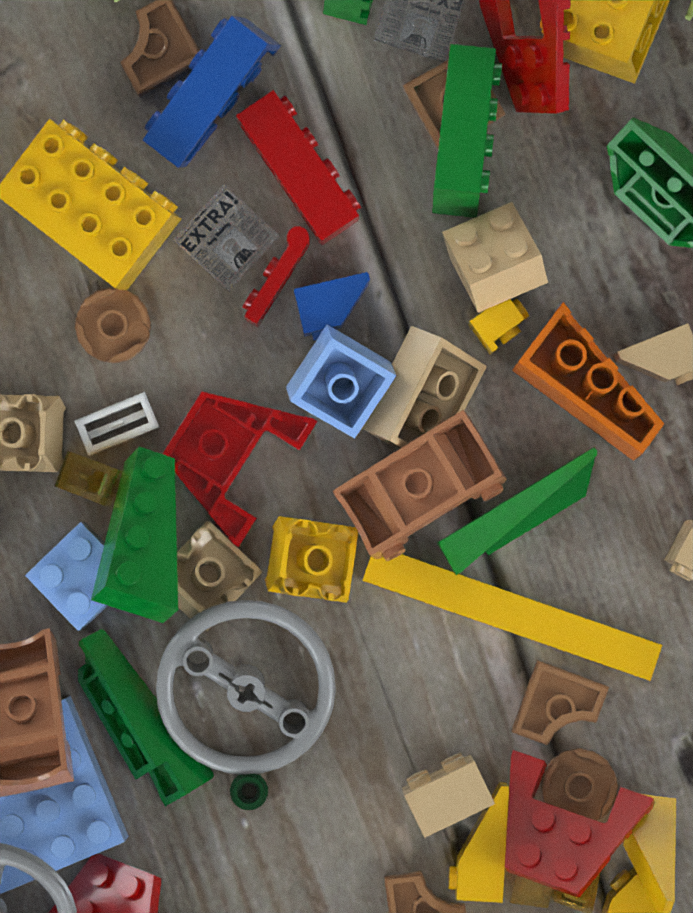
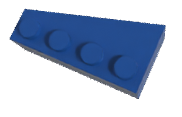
[143,16,282,168]

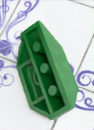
[607,117,693,248]

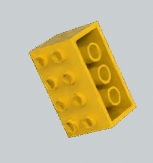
[540,0,670,84]
[0,119,182,290]

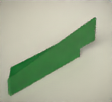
[436,447,598,575]
[78,629,214,807]

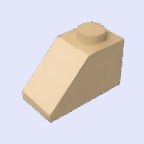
[613,323,693,385]

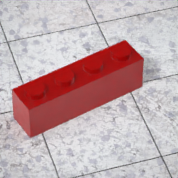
[236,90,361,246]

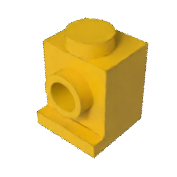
[468,298,529,355]

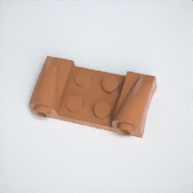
[333,410,507,561]
[0,628,74,797]

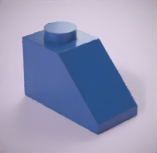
[294,272,370,341]

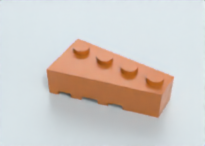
[512,302,664,461]

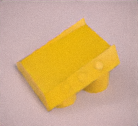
[265,516,358,603]

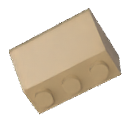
[361,326,487,449]

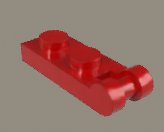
[242,226,310,328]

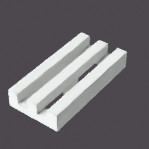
[74,392,160,456]

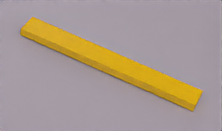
[362,554,663,681]

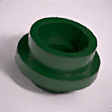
[230,774,268,810]

